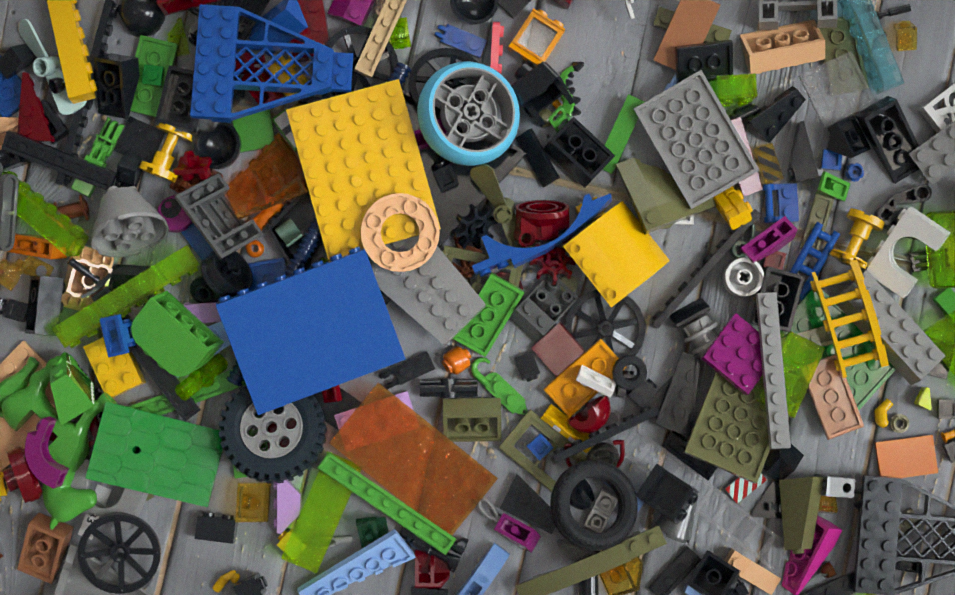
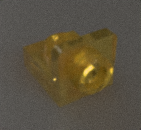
[894,20,917,51]

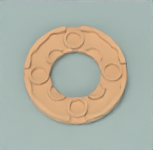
[361,193,439,272]

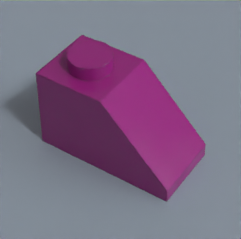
[494,513,541,553]

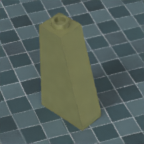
[779,477,823,554]

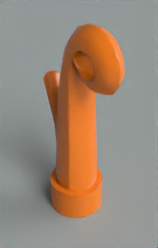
[245,197,284,258]

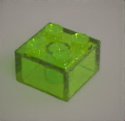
[712,73,757,108]

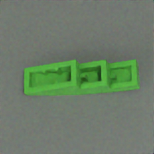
[603,94,645,174]

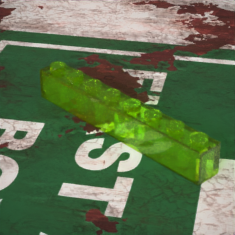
[52,245,200,349]

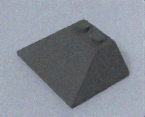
[175,173,264,260]

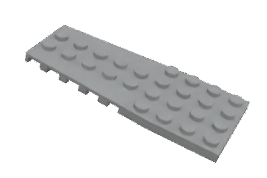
[367,235,486,345]

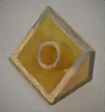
[235,481,271,522]

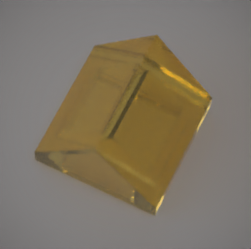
[818,496,838,514]

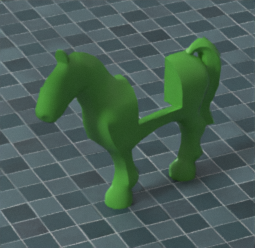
[0,351,118,529]

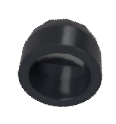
[49,77,66,94]

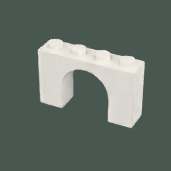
[866,207,951,298]

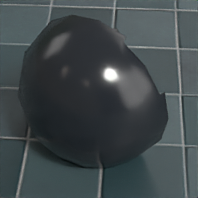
[117,0,165,37]
[450,0,499,25]
[193,122,242,170]

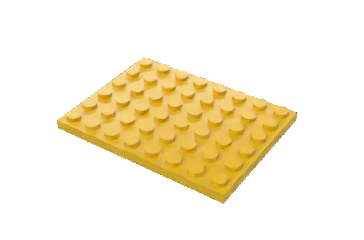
[286,79,441,260]

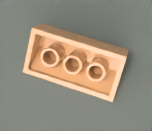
[740,19,825,75]

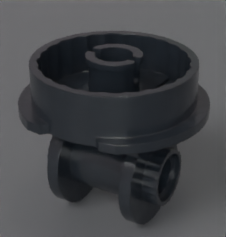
[190,251,253,303]

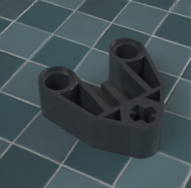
[874,184,932,241]

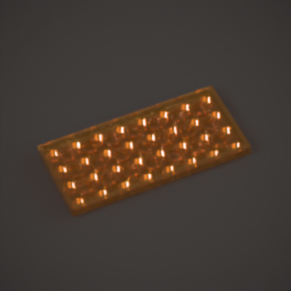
[329,382,498,535]

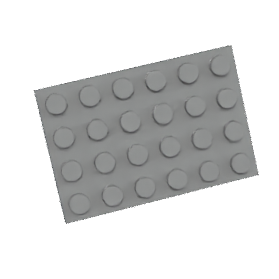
[634,70,760,210]

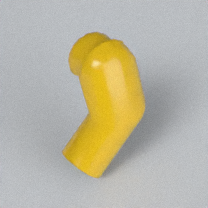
[874,398,893,428]
[212,570,240,593]

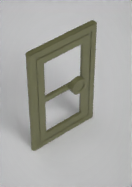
[443,245,523,294]
[498,409,591,492]

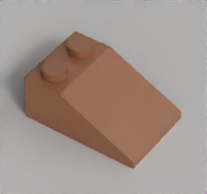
[17,513,74,584]

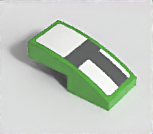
[271,108,297,152]

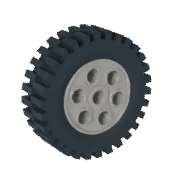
[219,385,327,484]

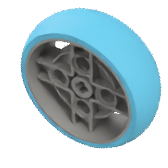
[417,61,520,166]

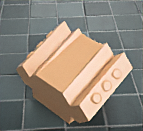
[61,243,114,313]

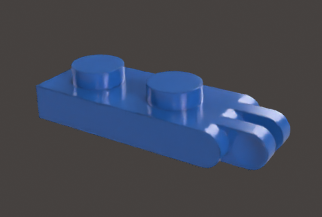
[434,24,487,59]

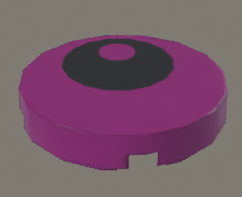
[157,195,193,233]

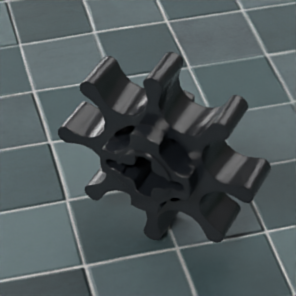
[451,204,498,249]

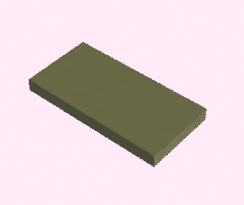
[816,14,869,97]

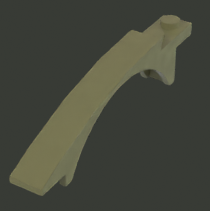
[515,525,667,595]

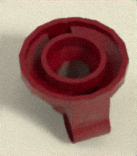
[513,200,572,247]

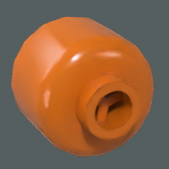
[442,346,471,375]

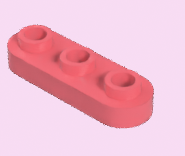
[490,22,504,74]

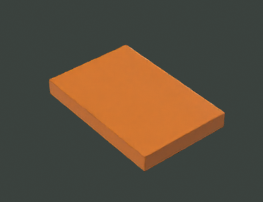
[874,435,938,478]

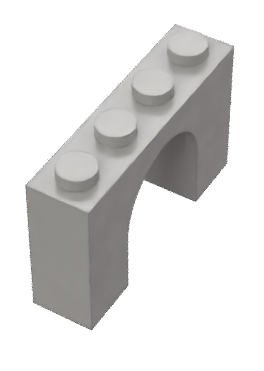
[71,456,148,531]

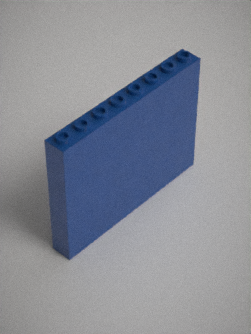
[216,246,406,415]

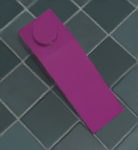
[741,216,798,263]

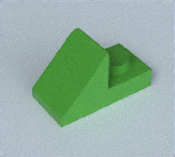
[816,172,851,202]

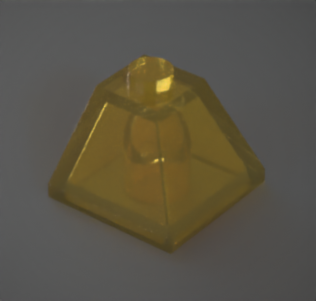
[599,556,643,595]

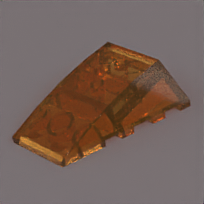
[226,133,308,220]

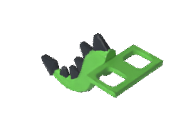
[548,62,584,133]

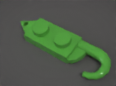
[471,357,528,415]

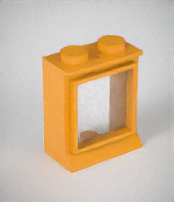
[508,8,565,66]

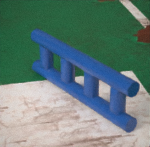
[790,222,840,300]

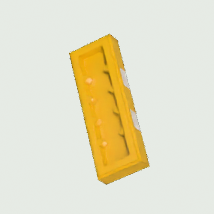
[540,404,591,453]

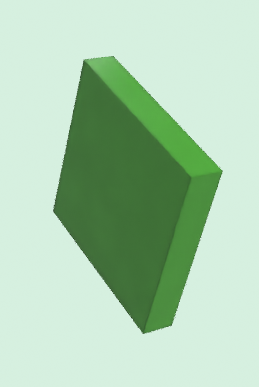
[233,109,277,153]

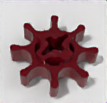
[529,238,576,285]

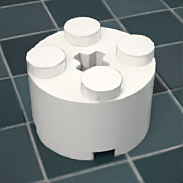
[722,258,764,297]

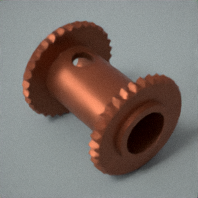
[53,195,90,228]

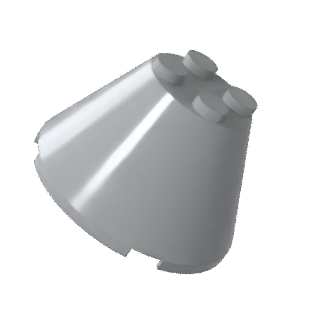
[91,186,169,257]

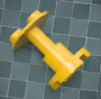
[139,123,192,183]
[829,208,885,270]

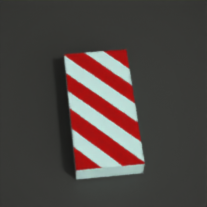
[724,473,767,504]

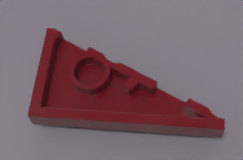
[17,72,55,142]

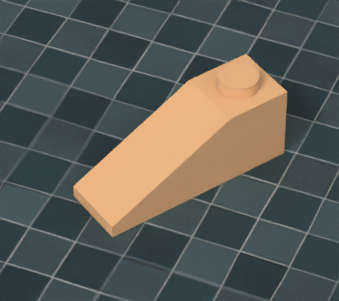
[724,548,781,595]

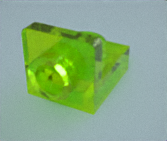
[390,17,411,49]

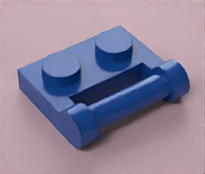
[762,183,799,223]

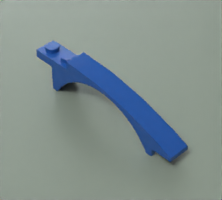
[472,193,612,277]

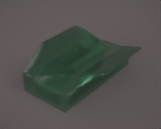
[356,517,389,548]

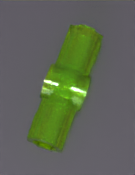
[174,354,228,401]

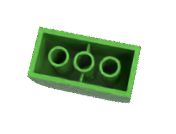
[131,291,224,377]

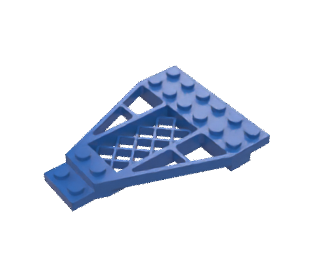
[190,4,353,123]

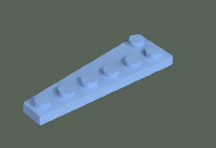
[297,529,416,595]

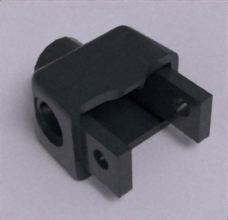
[511,61,575,127]

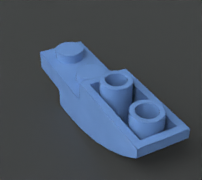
[455,542,510,595]

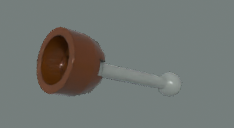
[808,561,837,583]

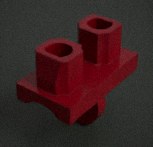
[173,150,212,181]

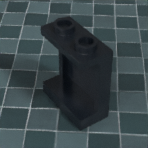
[636,464,699,524]

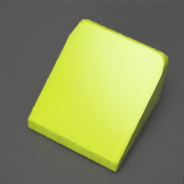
[914,387,931,411]

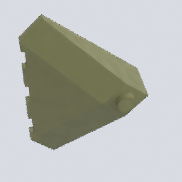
[616,157,716,235]

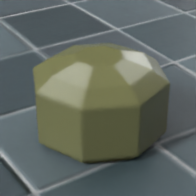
[536,108,554,128]

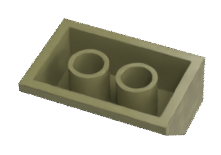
[443,398,501,442]

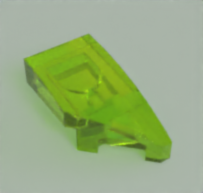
[167,17,191,57]

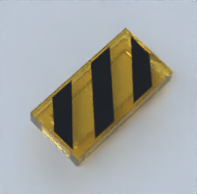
[753,143,784,185]

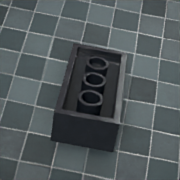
[855,96,919,184]

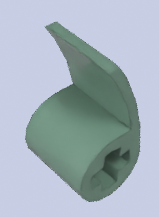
[275,218,303,248]
[730,224,755,259]

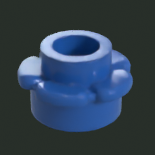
[845,163,864,182]

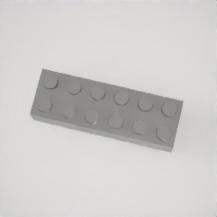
[837,270,945,385]

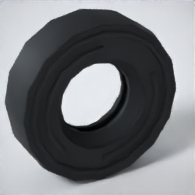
[612,355,647,390]

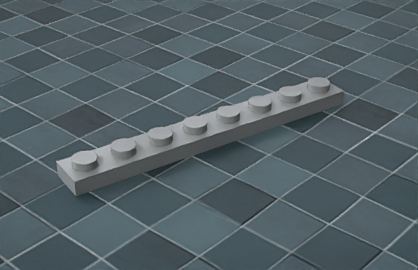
[756,292,791,449]

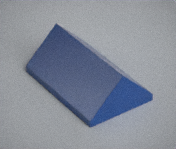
[248,0,308,56]

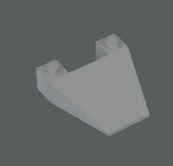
[759,0,837,30]

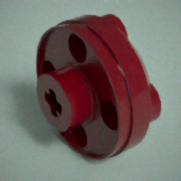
[2,446,43,503]

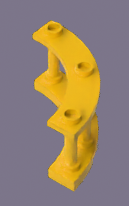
[810,259,889,378]

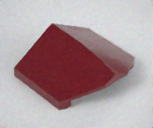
[415,550,450,588]

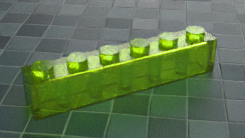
[1,171,89,256]

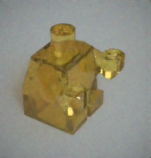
[0,258,25,291]

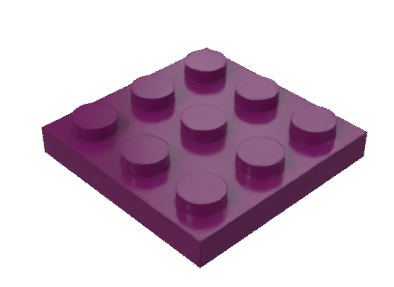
[701,313,763,396]

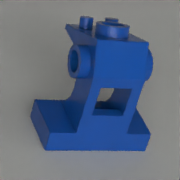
[100,314,136,357]

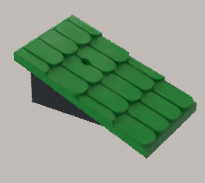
[85,402,223,507]

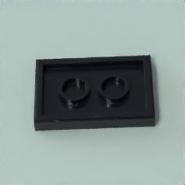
[675,40,733,84]

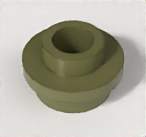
[890,414,910,433]

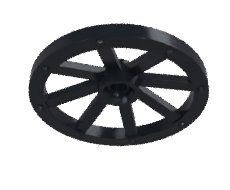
[325,26,398,96]
[408,48,481,120]
[565,290,645,356]
[78,513,161,594]

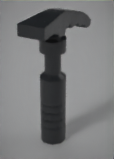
[867,4,911,38]
[67,258,112,298]

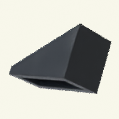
[895,561,919,573]

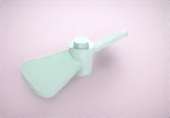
[19,19,87,115]

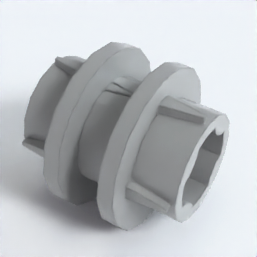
[684,315,719,361]

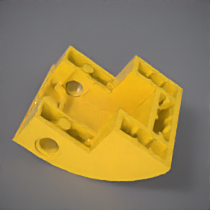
[563,201,670,307]

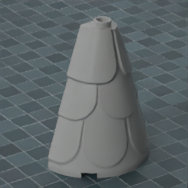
[54,544,151,595]

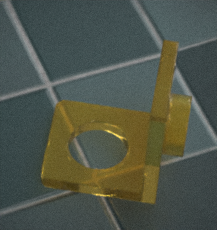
[20,255,54,277]

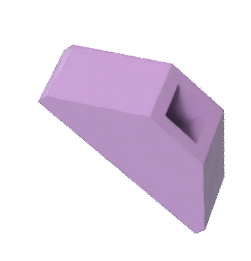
[274,480,302,534]

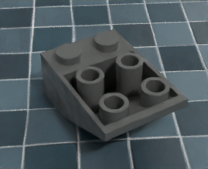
[510,274,579,342]

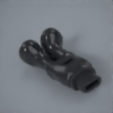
[400,527,469,573]

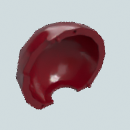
[566,395,611,433]

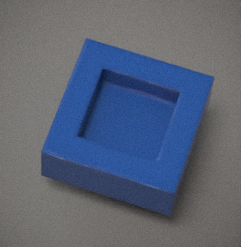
[820,149,842,171]
[526,433,554,461]

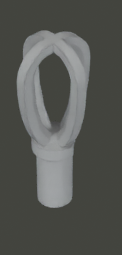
[477,498,501,525]
[311,536,352,550]

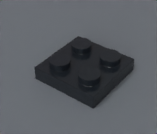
[114,116,165,163]

